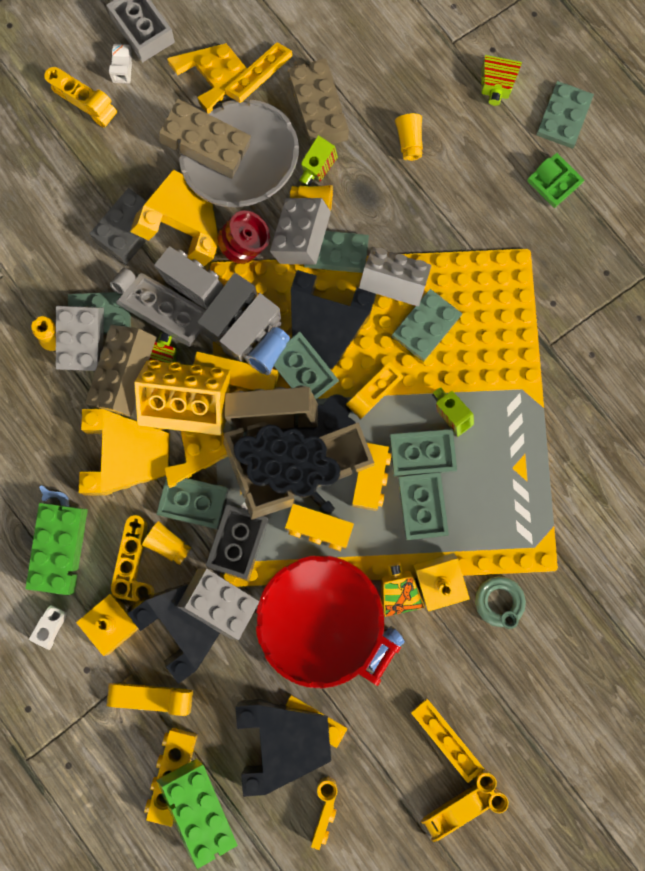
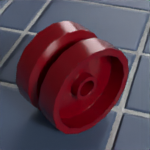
[217,210,270,264]

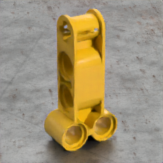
[44,67,117,128]
[421,769,509,842]

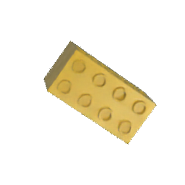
[135,360,230,435]

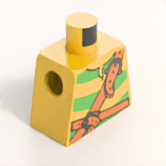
[381,562,425,617]

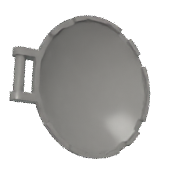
[178,100,299,207]

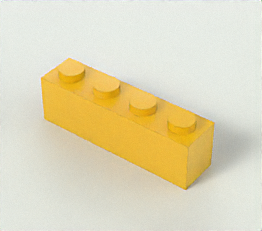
[193,352,279,392]

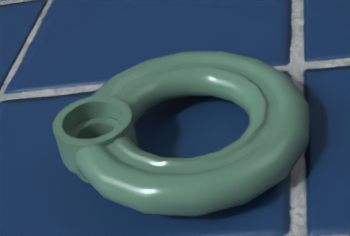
[475,576,526,629]

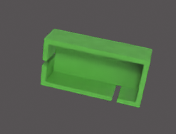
[25,503,88,595]
[156,758,238,869]

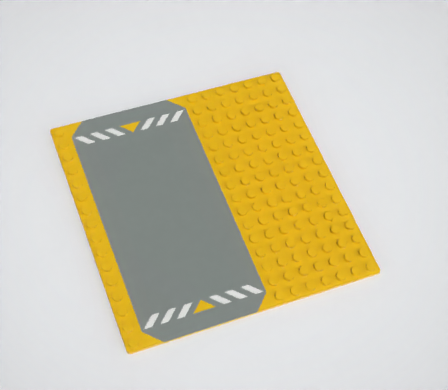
[210,249,558,587]

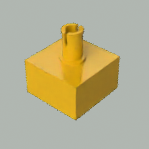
[413,553,470,612]
[76,594,138,656]

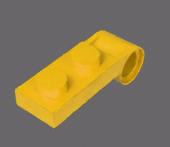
[346,362,404,419]
[311,777,337,850]

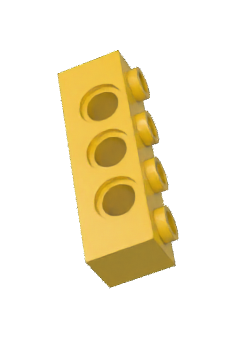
[144,728,198,827]

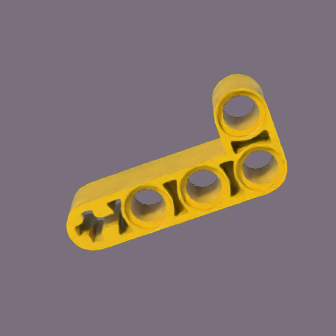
[111,515,155,602]
[106,683,193,716]

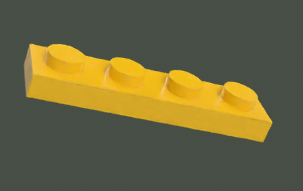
[225,42,292,103]
[411,698,484,783]

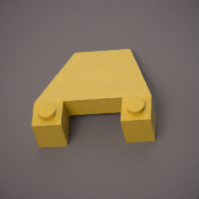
[130,170,218,266]
[79,409,170,496]

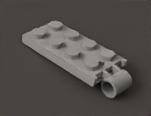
[110,268,206,346]

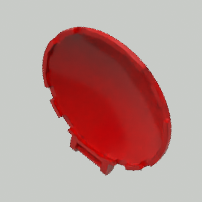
[256,556,401,688]

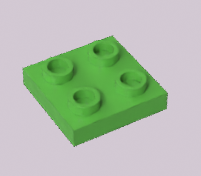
[527,153,585,209]

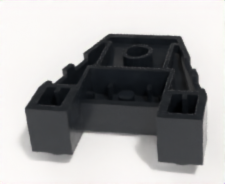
[291,270,376,370]
[127,581,220,684]
[235,699,332,797]

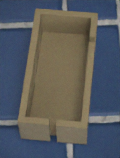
[288,58,349,148]
[159,99,251,179]
[85,325,156,417]
[225,386,318,432]
[223,421,294,520]
[292,422,374,496]

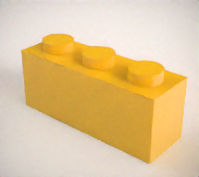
[352,443,392,511]
[285,504,354,551]

